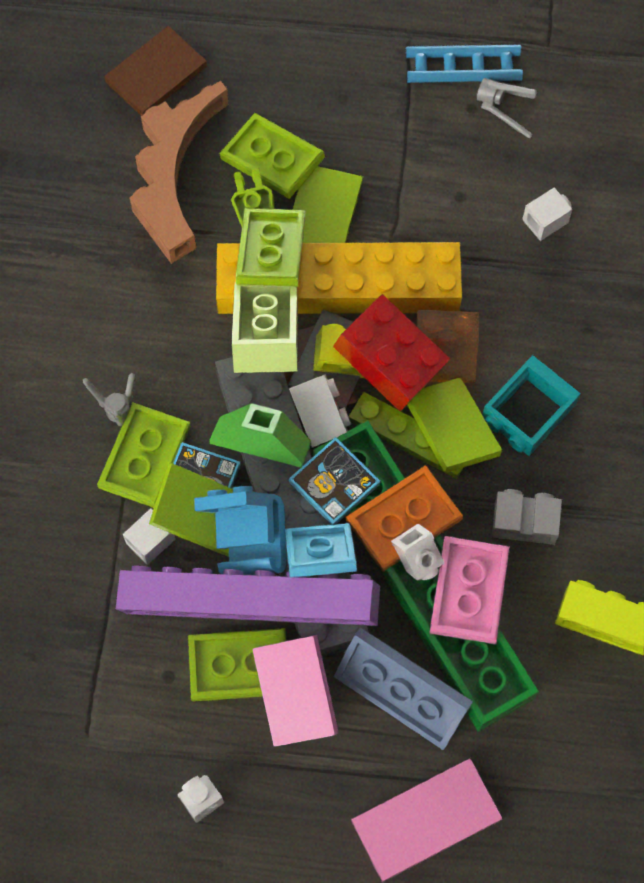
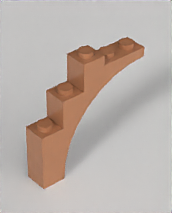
[130,81,229,264]

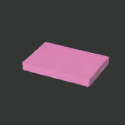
[430,536,509,644]
[253,635,339,747]

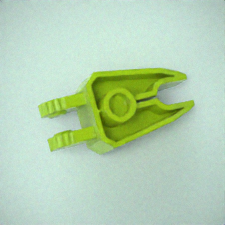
[231,167,275,227]

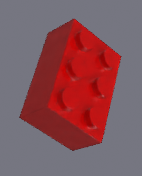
[333,294,450,412]

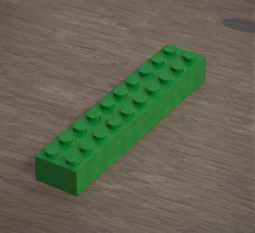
[313,421,539,732]

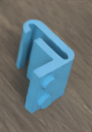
[194,486,287,576]

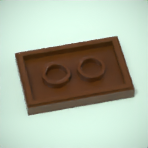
[104,26,207,116]

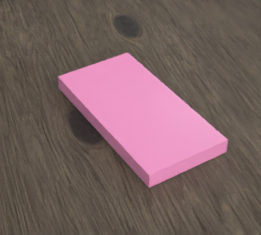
[351,759,502,882]

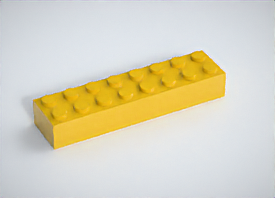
[216,242,462,314]

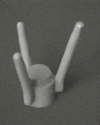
[477,78,537,138]
[83,373,135,426]

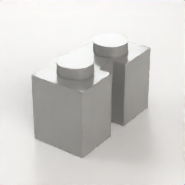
[492,489,562,545]

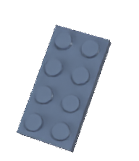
[334,628,473,750]

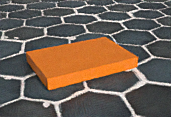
[346,465,463,572]

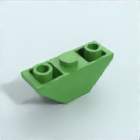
[210,403,311,468]

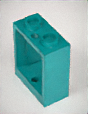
[482,355,581,456]

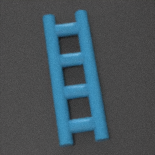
[406,45,523,83]

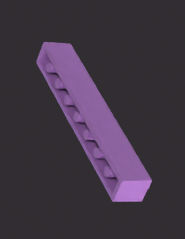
[116,566,380,626]

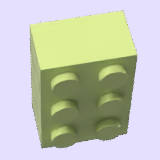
[232,282,298,373]

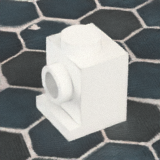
[391,524,445,581]
[177,775,224,823]

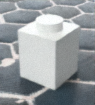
[522,188,572,241]
[123,509,175,565]

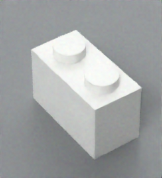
[289,374,351,447]

